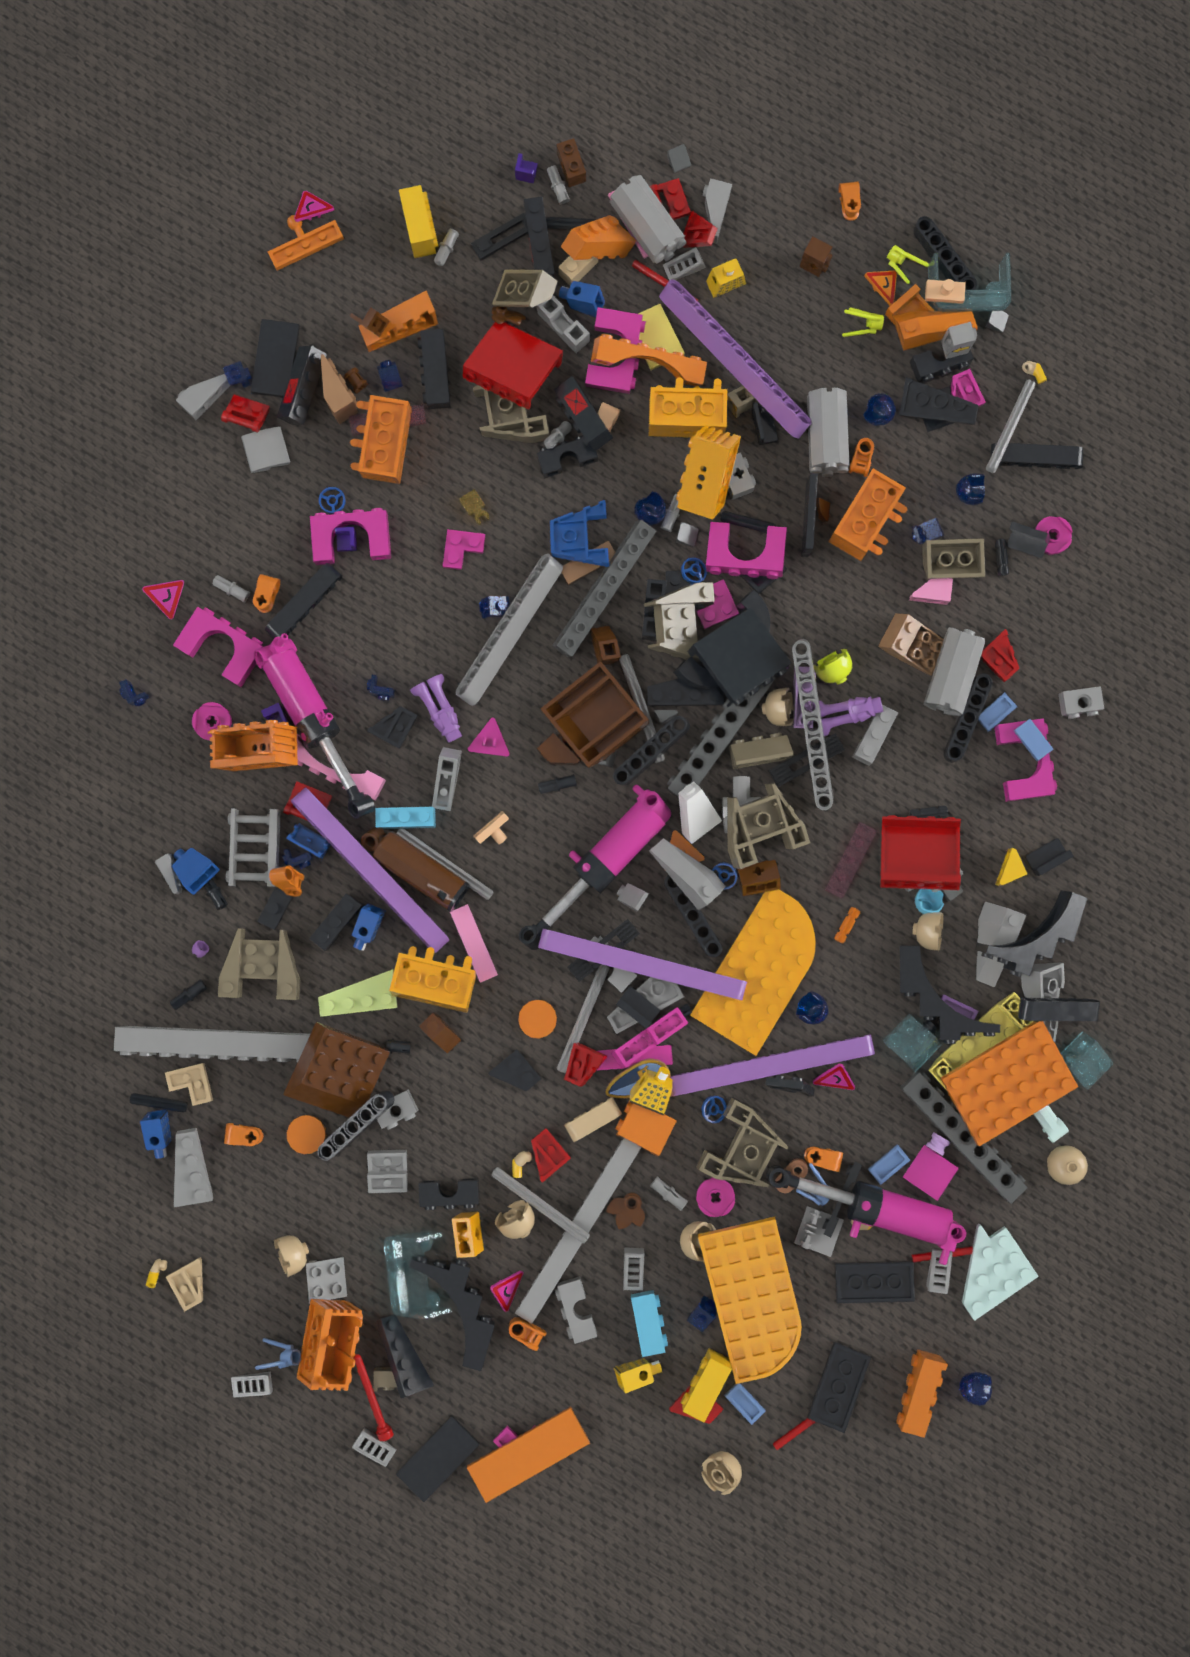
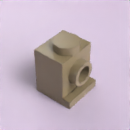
[727,385,756,418]
[373,1367,397,1391]

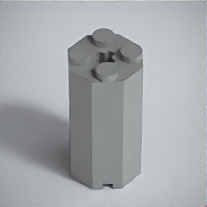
[610,175,686,264]
[807,388,849,477]
[923,628,985,716]

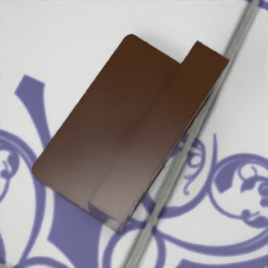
[349,307,390,337]

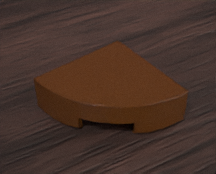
[816,498,831,522]

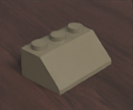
[492,270,558,307]
[922,539,985,579]
[729,733,793,769]

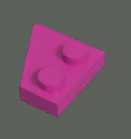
[951,369,986,407]

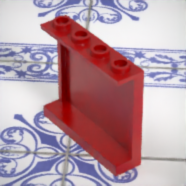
[463,322,563,410]
[880,815,961,890]

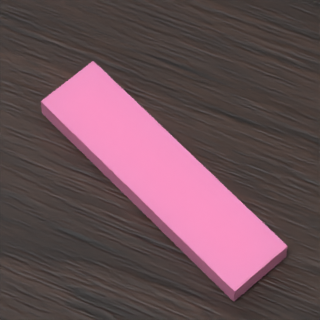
[450,904,498,983]

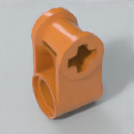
[839,181,861,221]
[848,438,874,477]
[253,574,280,613]
[269,865,304,897]
[224,1123,264,1146]
[804,1147,843,1172]
[509,1317,547,1351]

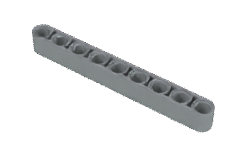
[456,554,563,706]
[792,639,833,810]

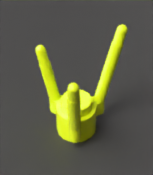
[887,245,929,284]
[842,307,884,337]

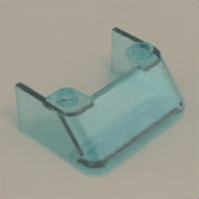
[928,253,1011,312]
[384,1231,451,1319]

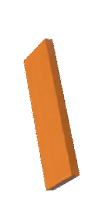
[467,1407,590,1503]

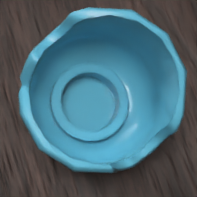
[915,889,944,914]

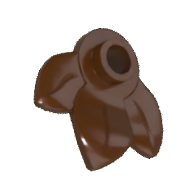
[491,306,526,326]
[606,1193,645,1229]

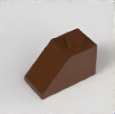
[419,1012,461,1053]

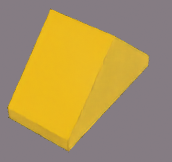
[995,848,1027,886]

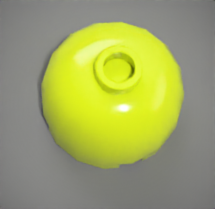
[814,649,852,685]

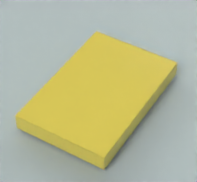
[639,304,685,370]

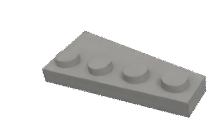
[607,977,684,1034]
[174,1128,213,1207]

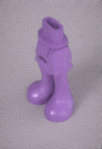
[410,674,462,743]
[814,696,883,736]

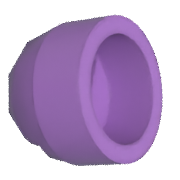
[192,940,209,958]

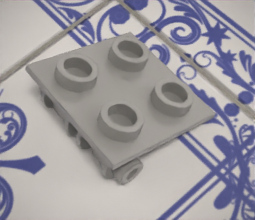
[794,1206,844,1257]
[305,1257,347,1304]

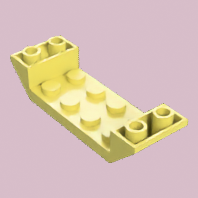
[928,992,1035,1089]

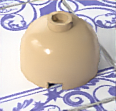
[762,688,794,726]
[913,912,943,950]
[1047,1145,1088,1185]
[495,1200,535,1239]
[680,1221,716,1262]
[274,1235,309,1277]
[701,1451,742,1495]

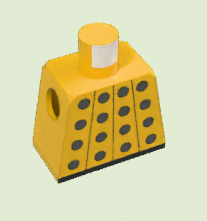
[706,259,746,298]
[630,1067,672,1115]
[614,1358,662,1393]

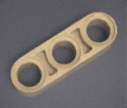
[564,1097,622,1142]

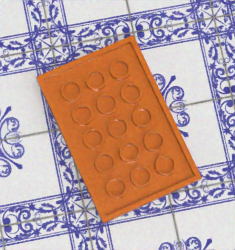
[940,1021,1079,1146]

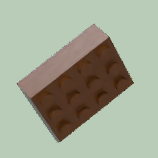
[541,661,649,768]
[283,1022,390,1118]

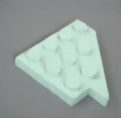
[962,1224,1039,1321]

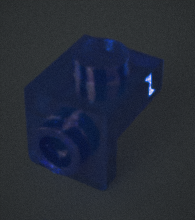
[377,360,403,392]
[223,361,252,388]
[912,518,944,545]
[479,596,510,619]
[367,674,395,701]
[119,679,150,707]
[282,849,314,869]
[687,1296,717,1332]

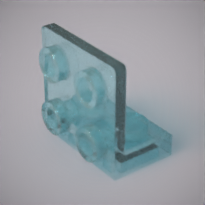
[883,1014,941,1072]
[1061,1031,1113,1090]

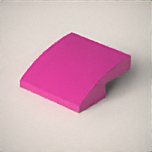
[903,1145,959,1201]

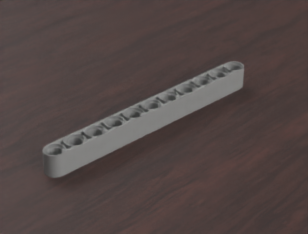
[515,1138,641,1324]

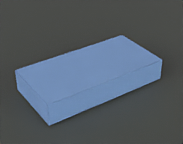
[978,692,1017,732]
[1014,719,1053,761]
[868,1145,910,1185]
[724,1383,766,1425]

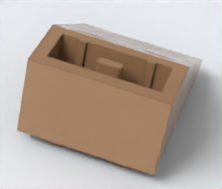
[321,354,358,424]
[878,613,944,676]

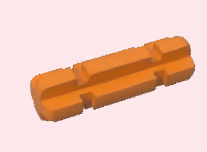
[834,907,860,943]

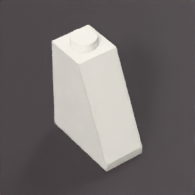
[678,782,722,844]

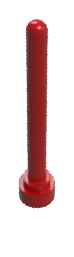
[353,1354,394,1441]

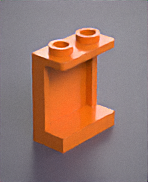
[885,284,934,325]
[615,1101,676,1156]

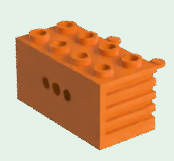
[350,395,412,484]
[829,468,907,561]
[208,720,298,771]
[296,1299,363,1391]

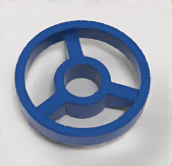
[319,487,346,514]
[681,558,707,584]
[712,862,738,889]
[702,1096,727,1123]

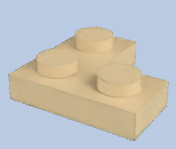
[165,1063,213,1106]

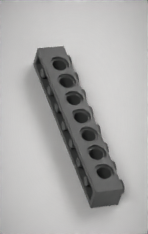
[552,520,656,657]
[667,677,775,798]
[900,1072,1028,1204]

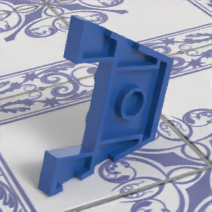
[550,500,609,567]

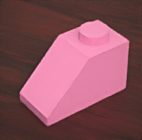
[909,578,953,605]

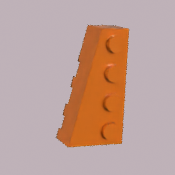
[561,215,636,260]
[358,291,438,352]
[897,1349,948,1438]

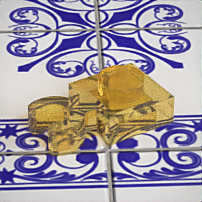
[459,489,489,525]

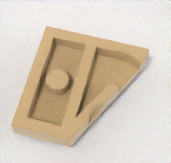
[166,1257,203,1312]

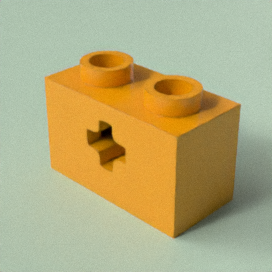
[452,1212,484,1258]

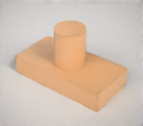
[925,279,966,304]
[473,811,509,845]

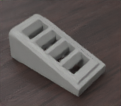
[663,247,706,280]
[155,853,182,894]
[623,1248,644,1290]
[926,1249,952,1294]
[231,1372,273,1397]
[352,1428,397,1467]

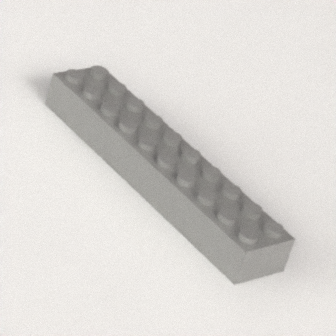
[114,1026,310,1062]

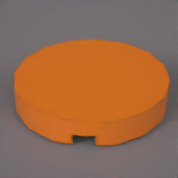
[518,1000,557,1039]
[287,1115,326,1154]

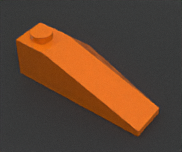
[893,311,978,351]

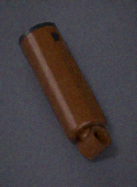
[361,827,470,912]

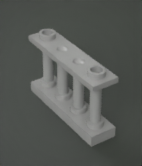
[226,809,281,887]

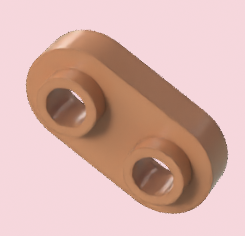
[775,1158,808,1193]

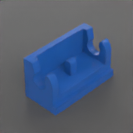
[286,823,331,859]

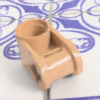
[598,402,620,432]

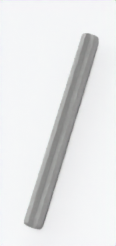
[986,380,1036,473]
[619,654,665,763]
[396,828,493,900]
[557,964,609,1073]
[492,1167,590,1243]

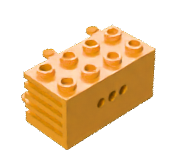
[649,377,727,437]
[676,425,741,520]
[389,946,476,1013]

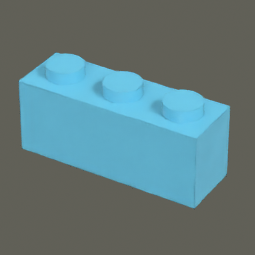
[375,807,436,829]
[631,1290,668,1357]

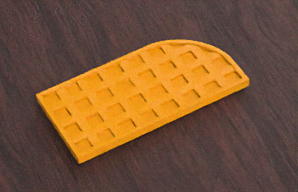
[690,889,816,1056]
[698,1217,802,1384]

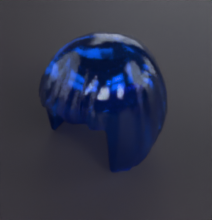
[863,393,896,426]
[956,473,985,505]
[634,491,666,526]
[796,991,829,1025]
[959,1372,992,1406]

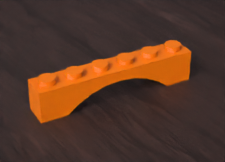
[591,334,707,386]

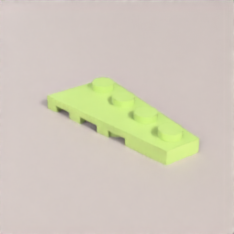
[318,969,398,1017]

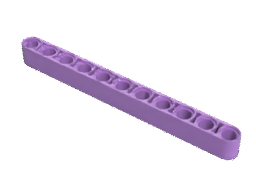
[659,279,811,438]
[290,788,449,954]
[538,929,747,1000]
[670,1035,875,1097]

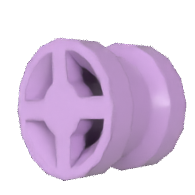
[926,1132,951,1156]

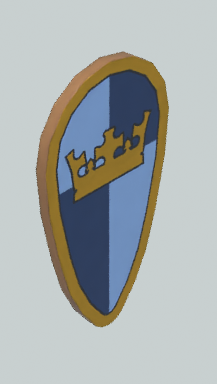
[605,1058,671,1098]

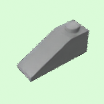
[702,178,732,244]
[176,372,235,420]
[432,747,462,811]
[617,883,648,912]

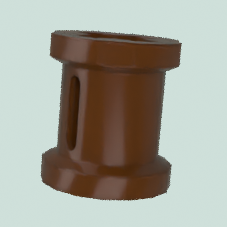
[344,367,368,393]

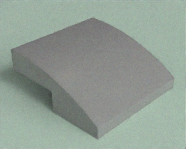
[241,427,290,473]
[367,1150,408,1193]

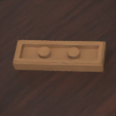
[561,541,615,585]

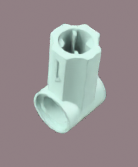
[1033,1106,1069,1143]

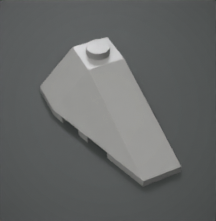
[649,838,726,910]
[976,902,1026,987]
[1021,962,1065,1042]

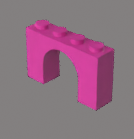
[585,307,646,394]
[310,508,391,565]
[706,522,787,579]
[173,607,263,687]
[994,718,1057,802]

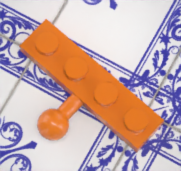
[268,215,344,271]

